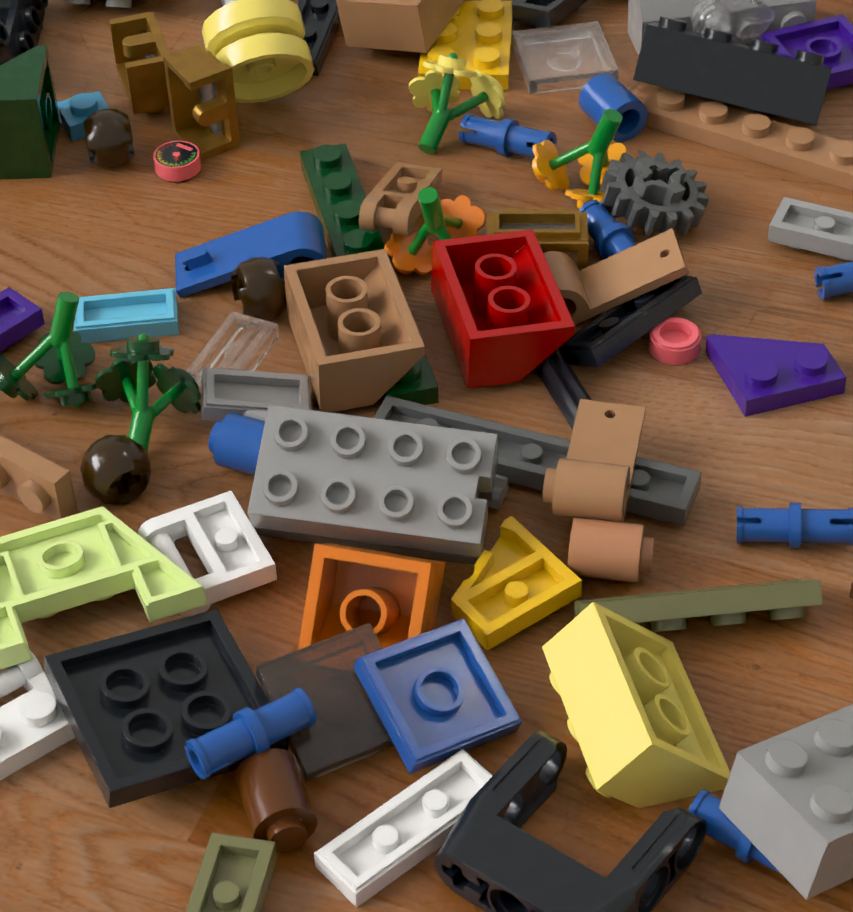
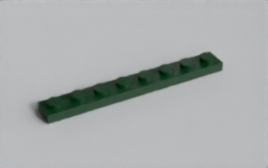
[300,143,439,405]

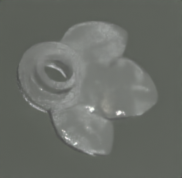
[691,0,775,44]

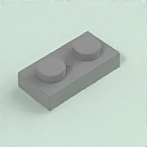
[768,197,853,261]

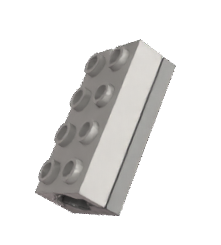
[247,405,498,564]

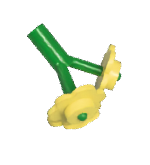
[409,53,505,154]

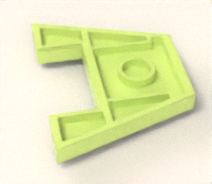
[0,506,207,670]

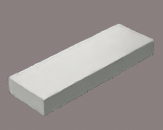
[314,749,493,908]

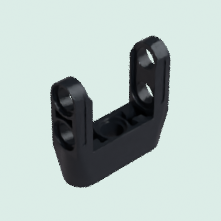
[434,730,708,912]

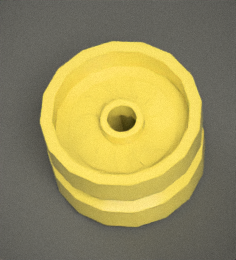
[202,0,314,103]

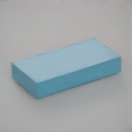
[74,288,179,343]

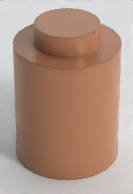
[568,517,655,583]

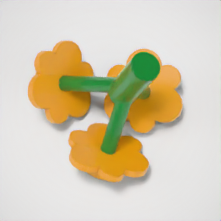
[532,109,626,208]

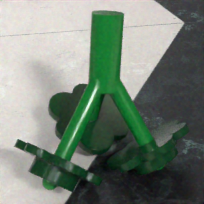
[0,292,98,408]
[95,333,201,453]

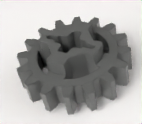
[600,150,709,236]

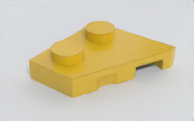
[451,516,582,651]

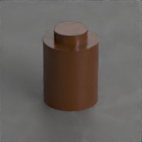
[235,748,317,853]

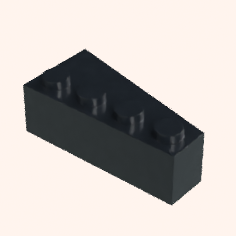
[633,16,832,125]

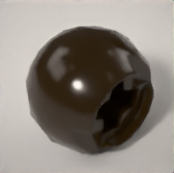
[83,109,135,168]
[231,257,286,322]
[80,435,152,504]

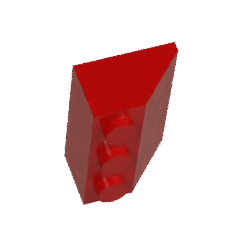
[431,229,575,389]

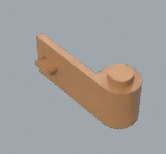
[543,228,689,325]
[543,399,646,522]

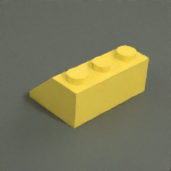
[542,602,730,808]

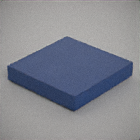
[353,619,522,774]

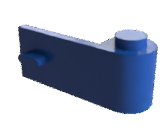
[175,211,327,298]

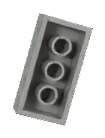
[719,704,853,900]

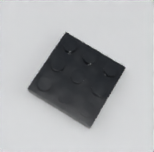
[44,609,290,808]

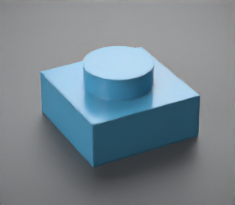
[57,91,110,142]

